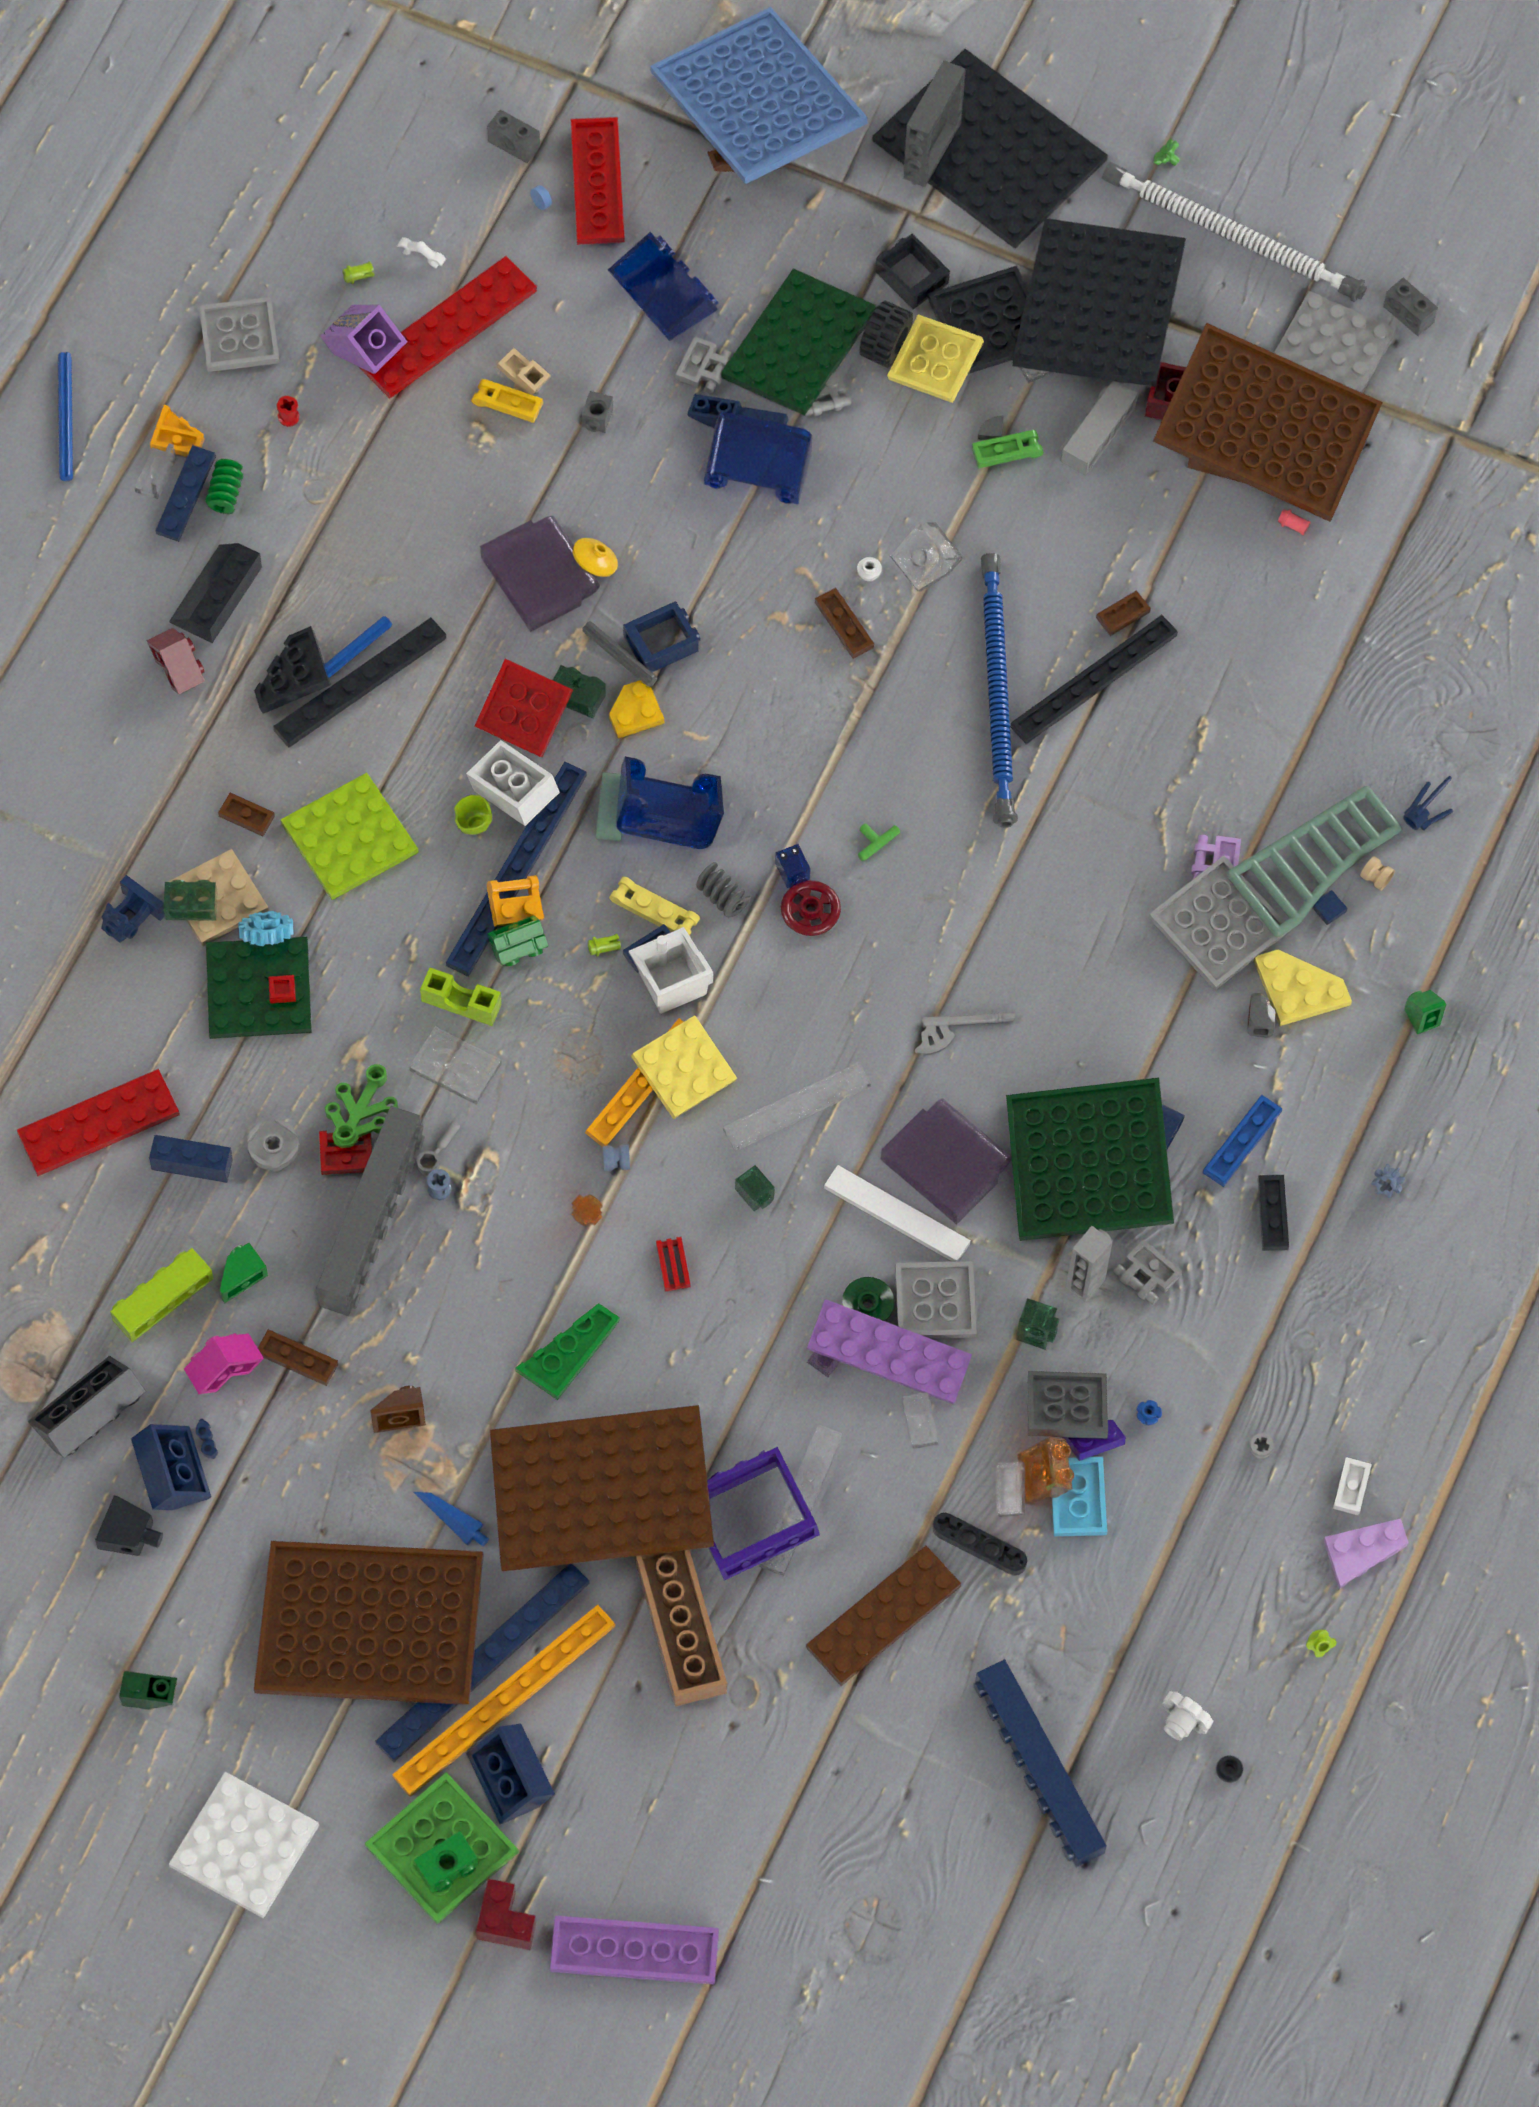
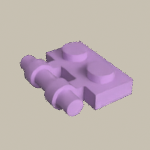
[1191,835,1241,879]

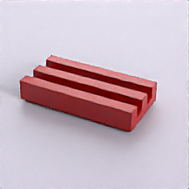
[656,1236,691,1292]

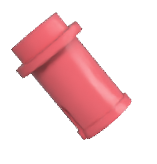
[1278,509,1311,535]

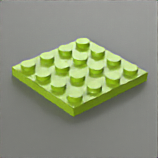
[280,772,419,900]

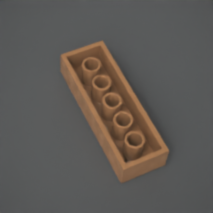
[634,1550,727,1707]

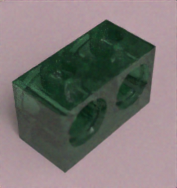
[164,880,218,921]
[1016,1298,1060,1350]

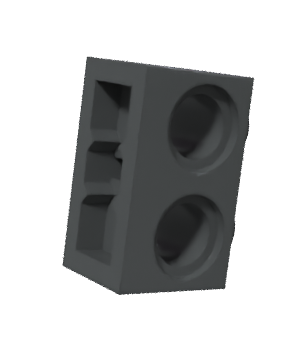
[1383,277,1438,336]

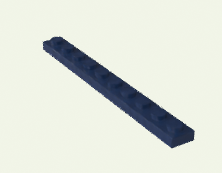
[446,761,587,977]
[375,1564,590,1762]

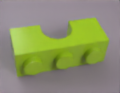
[420,967,502,1026]

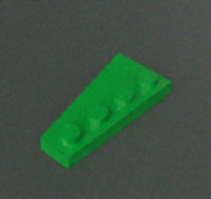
[515,1303,620,1400]

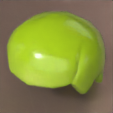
[454,794,492,835]

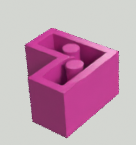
[184,1333,264,1394]

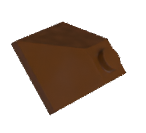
[370,1386,426,1433]

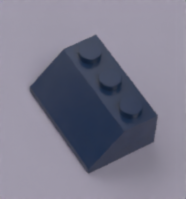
[131,1424,211,1510]
[466,1724,555,1824]

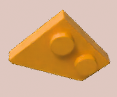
[150,405,204,457]

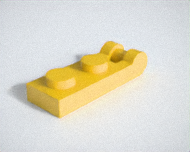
[471,379,543,423]

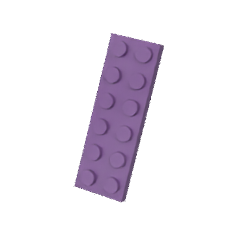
[807,1299,972,1405]
[550,1916,719,1985]

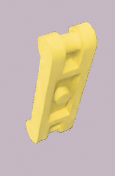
[609,876,700,936]

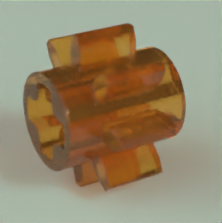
[571,1194,603,1226]

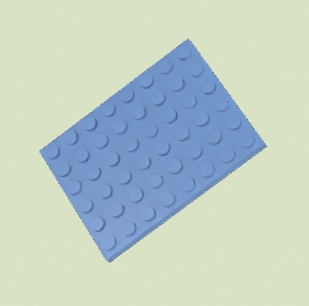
[650,7,868,184]

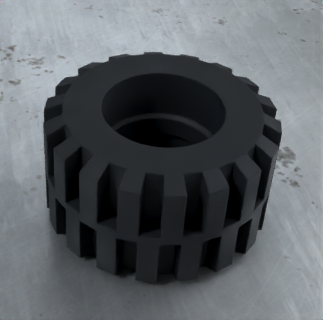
[860,300,913,368]

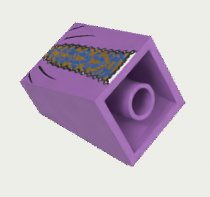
[320,305,407,373]

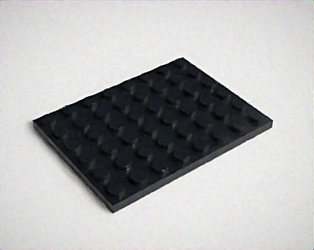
[872,48,1108,249]
[1012,218,1186,387]

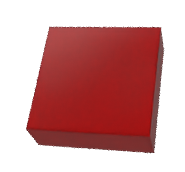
[268,975,296,1004]

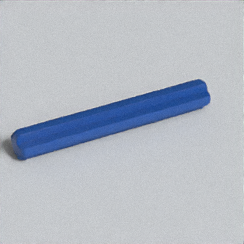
[325,616,392,678]

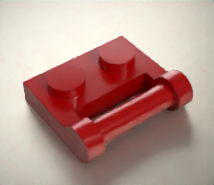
[319,1130,372,1175]

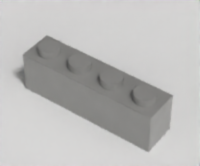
[1060,381,1138,476]
[1066,1226,1113,1302]

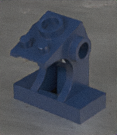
[101,875,167,943]

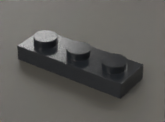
[1258,1175,1289,1251]

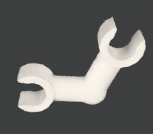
[397,237,446,269]

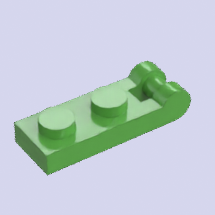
[972,430,1044,469]

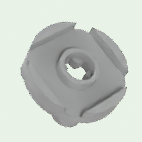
[248,1119,299,1172]

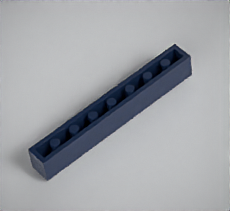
[974,1659,1107,1867]

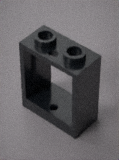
[875,233,950,309]

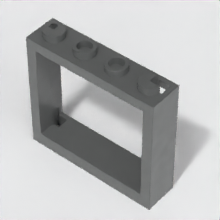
[903,60,965,187]

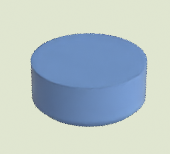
[530,185,552,210]

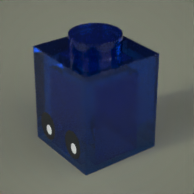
[775,844,811,888]

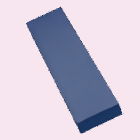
[1203,1095,1283,1187]

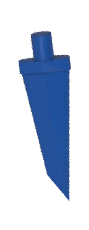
[413,1492,489,1547]

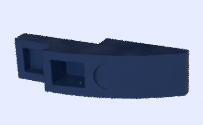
[687,394,789,441]

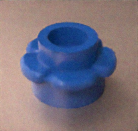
[1136,1400,1162,1425]

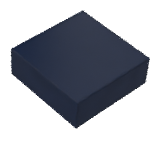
[1312,890,1348,925]

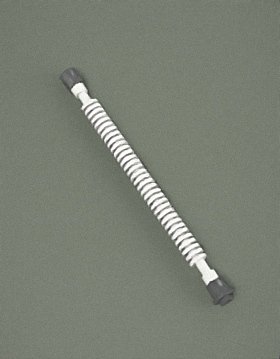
[1102,162,1367,302]

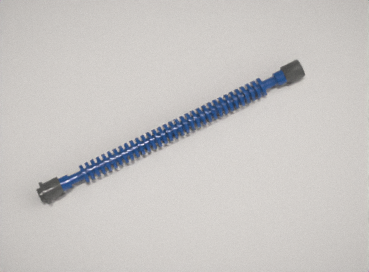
[981,553,1018,828]

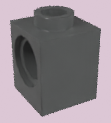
[582,391,613,433]

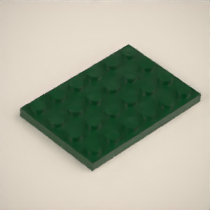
[721,268,876,416]

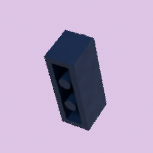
[149,1135,233,1183]

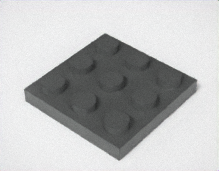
[1027,1371,1108,1439]

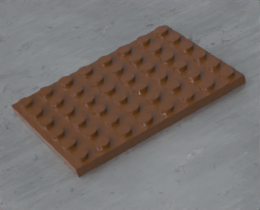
[1152,323,1383,522]
[490,1405,714,1572]
[254,1541,484,1705]

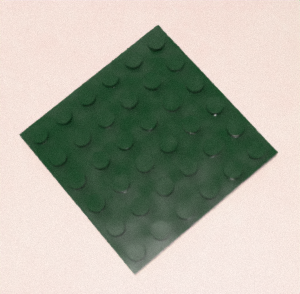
[1006,1077,1174,1241]

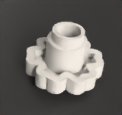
[1162,1691,1213,1741]

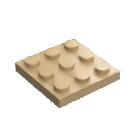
[165,849,269,946]

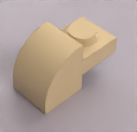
[497,348,551,395]

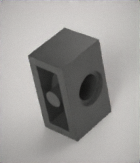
[487,109,540,163]

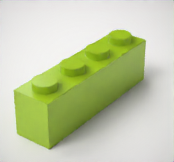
[110,1248,214,1342]

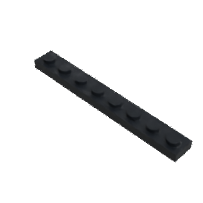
[1010,615,1178,744]
[273,617,447,748]

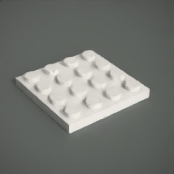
[169,1772,319,1918]

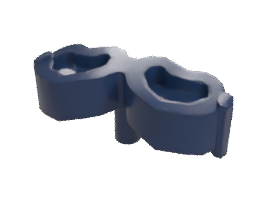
[195,1419,218,1459]

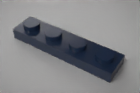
[155,445,216,542]

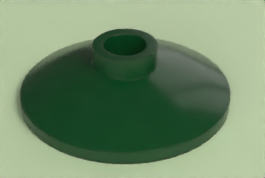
[842,1277,894,1321]

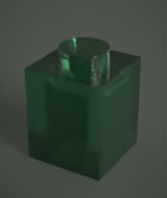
[735,1165,775,1212]

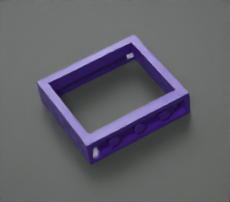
[707,1447,820,1581]

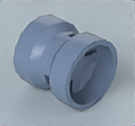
[603,1144,630,1171]

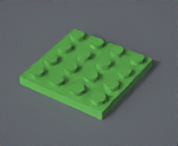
[365,1772,519,1924]

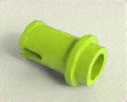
[342,262,374,284]
[588,934,621,957]

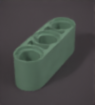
[596,772,628,841]

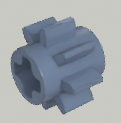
[1371,1164,1405,1198]

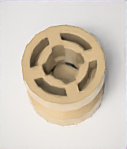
[1360,856,1395,891]

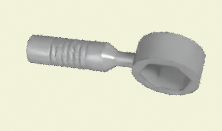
[417,1121,460,1175]

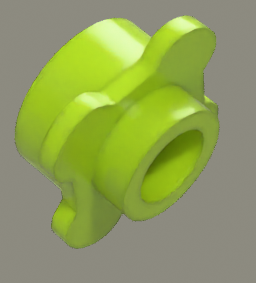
[1306,1629,1337,1657]

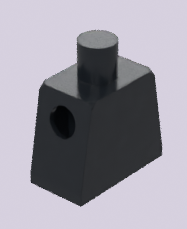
[95,1495,163,1556]

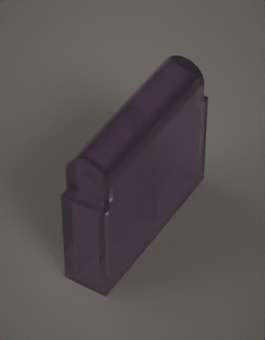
[480,516,600,632]
[880,1098,1012,1225]

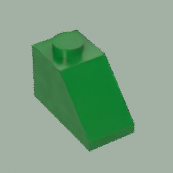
[1404,990,1447,1034]
[220,1243,268,1303]

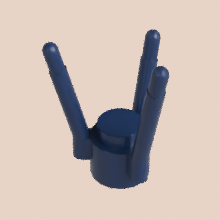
[1403,776,1453,831]

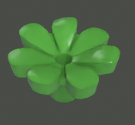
[1153,138,1180,166]

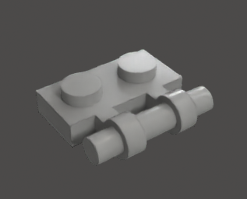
[675,337,732,394]
[805,369,851,416]
[1113,1239,1182,1305]

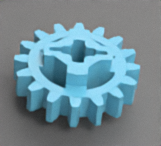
[238,911,294,946]

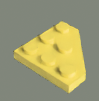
[1253,950,1352,1026]

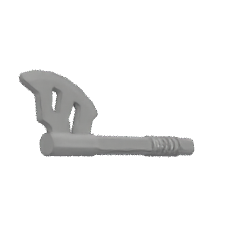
[915,1012,1015,1054]

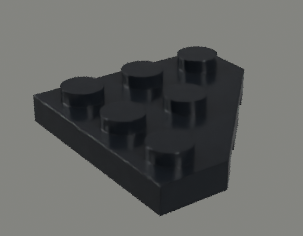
[254,626,331,714]

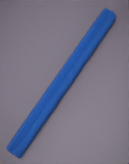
[58,352,73,481]

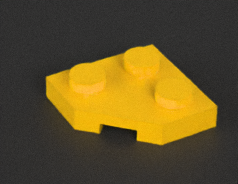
[609,680,664,739]

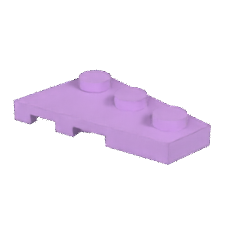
[1324,1518,1409,1589]

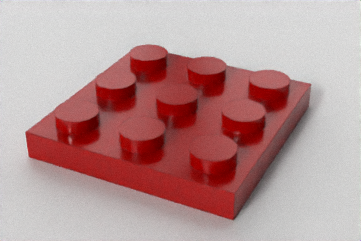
[474,658,573,757]

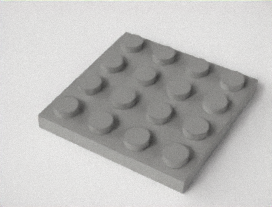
[1274,291,1396,393]
[1148,856,1290,990]

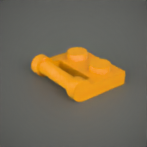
[487,875,544,927]

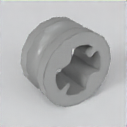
[1249,1433,1274,1459]

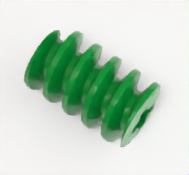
[205,459,244,514]

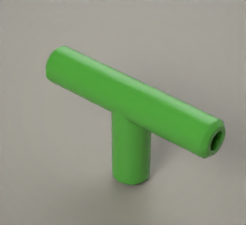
[858,824,900,861]

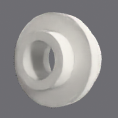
[857,557,882,581]

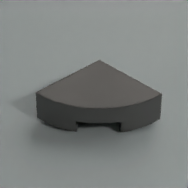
[978,416,1004,440]

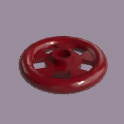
[781,880,841,936]

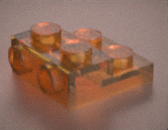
[1017,1437,1074,1505]

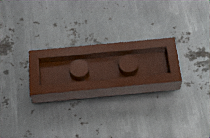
[815,588,874,659]
[258,1329,339,1386]

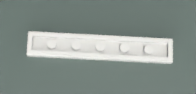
[824,1165,970,1262]

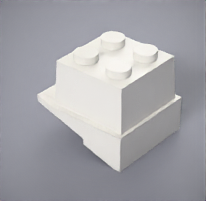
[629,927,713,1014]

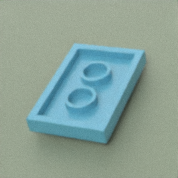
[1050,1457,1107,1537]

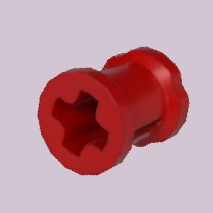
[276,395,300,427]

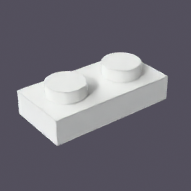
[1333,1457,1372,1516]

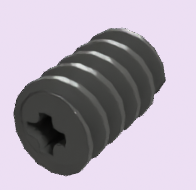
[696,862,750,918]

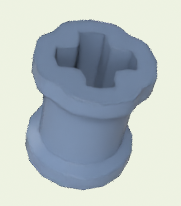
[427,1169,451,1200]

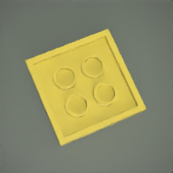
[887,314,984,403]
[631,1015,737,1119]

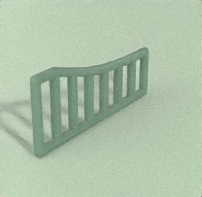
[1227,786,1402,937]

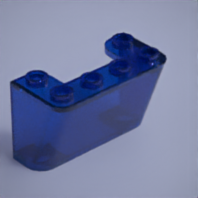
[608,231,719,341]

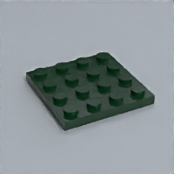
[206,937,312,1039]

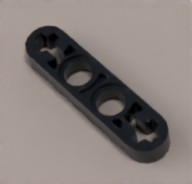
[932,1513,1027,1576]

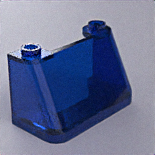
[704,412,812,504]
[616,756,724,849]

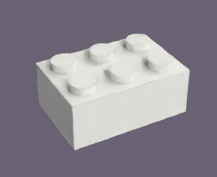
[466,740,560,826]

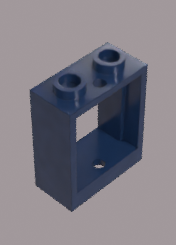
[623,601,701,672]

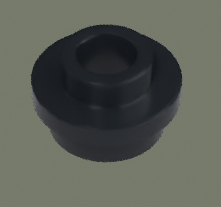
[1216,1755,1243,1783]

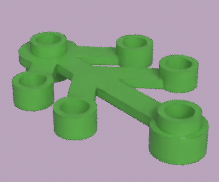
[325,1064,398,1148]

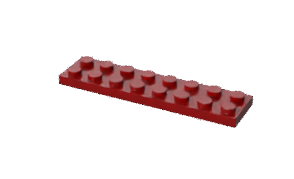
[359,256,537,399]

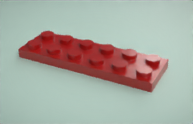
[571,117,625,245]
[17,1069,180,1176]

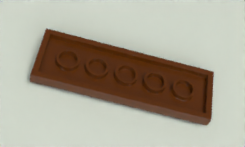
[806,1545,962,1686]

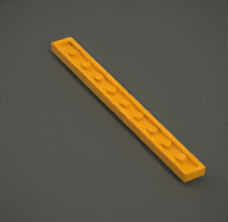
[392,1605,615,1797]

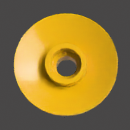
[573,538,618,577]

